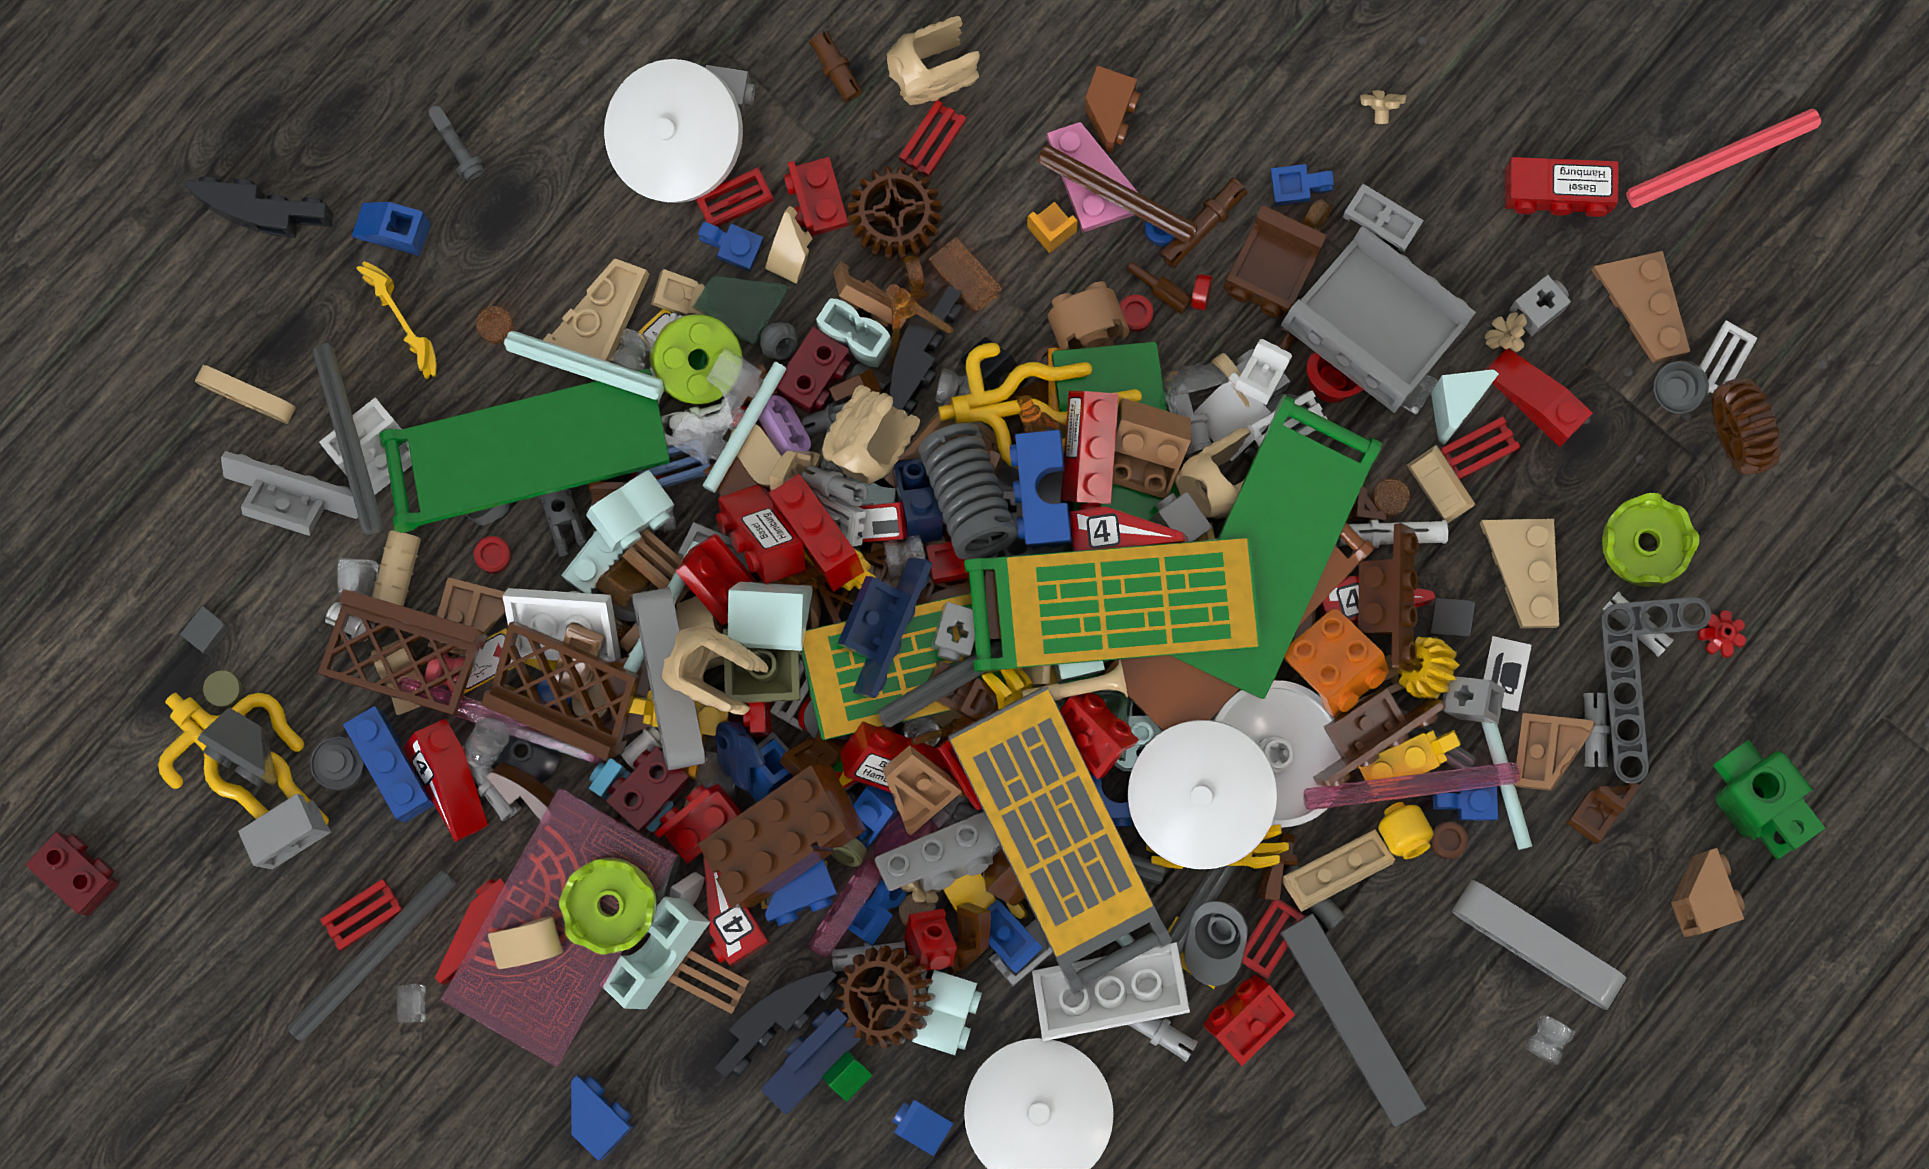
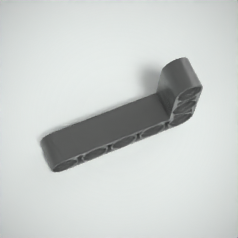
[1601,597,1711,783]

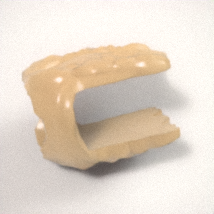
[886,16,980,105]
[822,385,920,485]
[1174,428,1251,519]
[661,627,768,715]

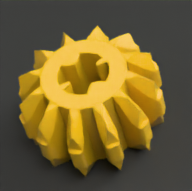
[1396,637,1460,699]

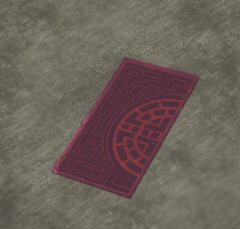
[441,788,677,1067]

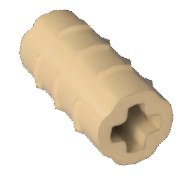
[372,531,421,606]

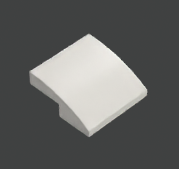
[319,398,412,495]

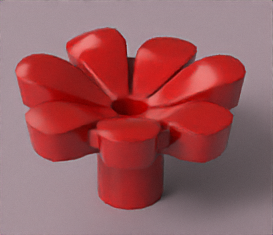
[1697,610,1746,658]

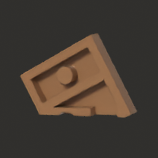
[833,261,908,329]
[428,577,506,657]
[1514,713,1595,791]
[883,745,962,835]

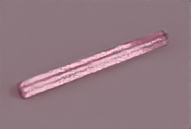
[399,677,602,764]
[1303,762,1520,810]

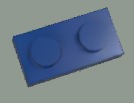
[987,899,1043,973]

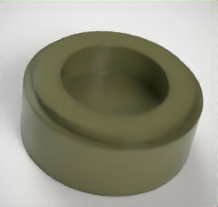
[203,670,243,708]
[831,838,867,867]

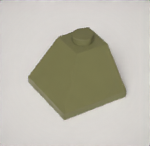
[723,629,800,703]

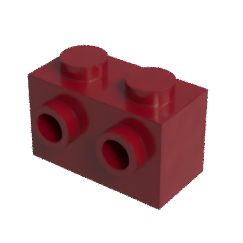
[776,327,852,414]
[606,746,692,833]
[25,832,119,916]

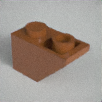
[1084,66,1141,154]

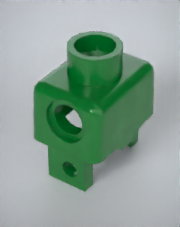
[1713,740,1825,860]

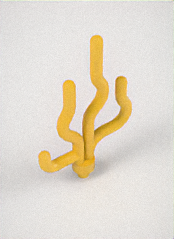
[938,343,1142,470]
[158,692,329,826]

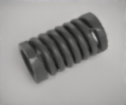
[918,423,1018,559]

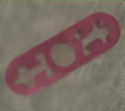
[808,859,882,958]

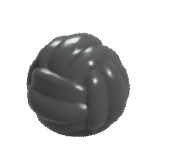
[760,322,797,360]

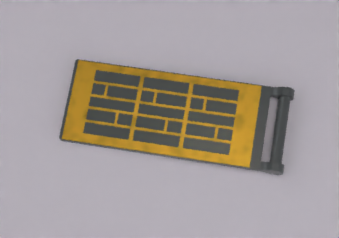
[948,687,1172,994]

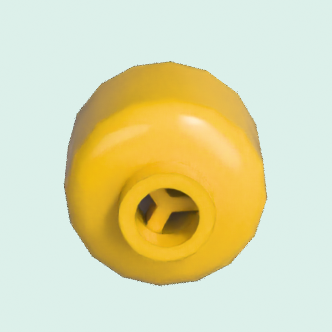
[1378,802,1434,859]

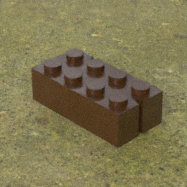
[698,765,866,908]

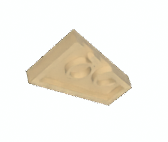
[543,259,650,362]
[1480,519,1559,628]

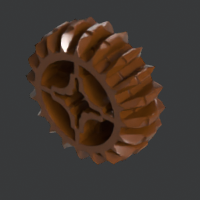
[847,165,943,260]
[1711,378,1781,476]
[835,945,936,1048]

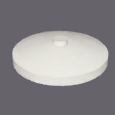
[604,59,743,203]
[1212,680,1344,828]
[1128,720,1277,869]
[964,1038,1113,1169]

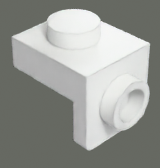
[1234,339,1292,405]

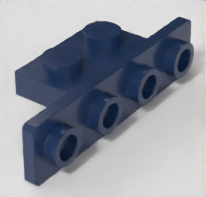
[837,558,932,698]
[761,1000,869,1114]

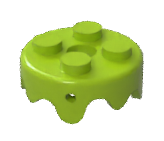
[649,314,742,404]
[1602,493,1699,587]
[559,858,657,955]

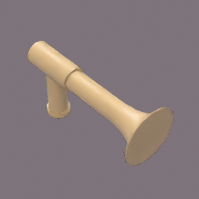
[1022,660,1128,701]

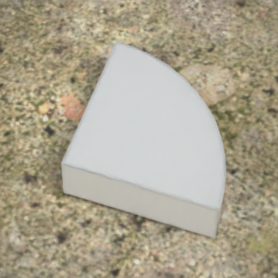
[669,872,705,905]

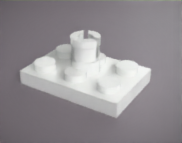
[503,588,621,662]

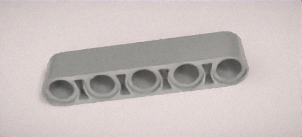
[633,587,705,771]
[1452,880,1627,1010]

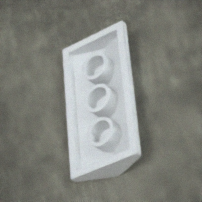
[1032,942,1190,1041]

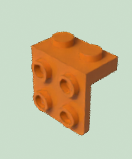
[1284,609,1389,719]

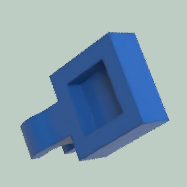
[1270,164,1334,206]
[698,222,764,272]
[1432,783,1498,821]
[843,879,906,946]

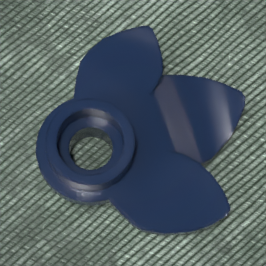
[715,721,766,791]

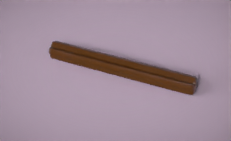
[1038,145,1198,243]

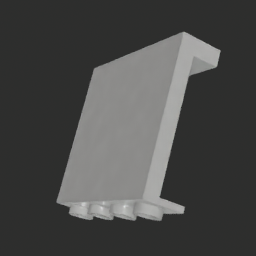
[1281,226,1476,413]

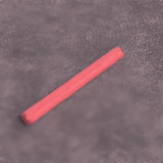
[1626,109,1821,208]

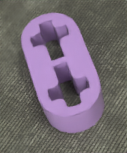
[759,395,811,455]

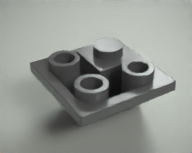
[197,707,277,787]

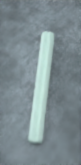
[504,331,665,400]

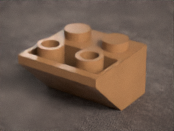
[1112,398,1191,499]
[1671,848,1745,937]

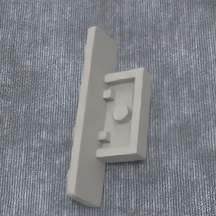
[221,451,358,536]
[875,812,1000,892]

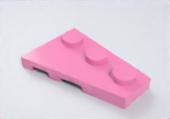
[1047,122,1138,233]

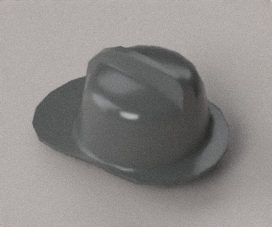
[1185,900,1248,986]

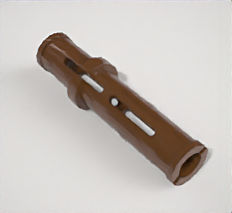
[1158,178,1248,269]

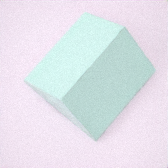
[1431,369,1499,445]
[728,582,813,651]

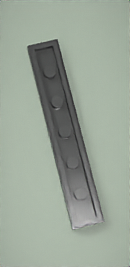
[1280,914,1427,1128]

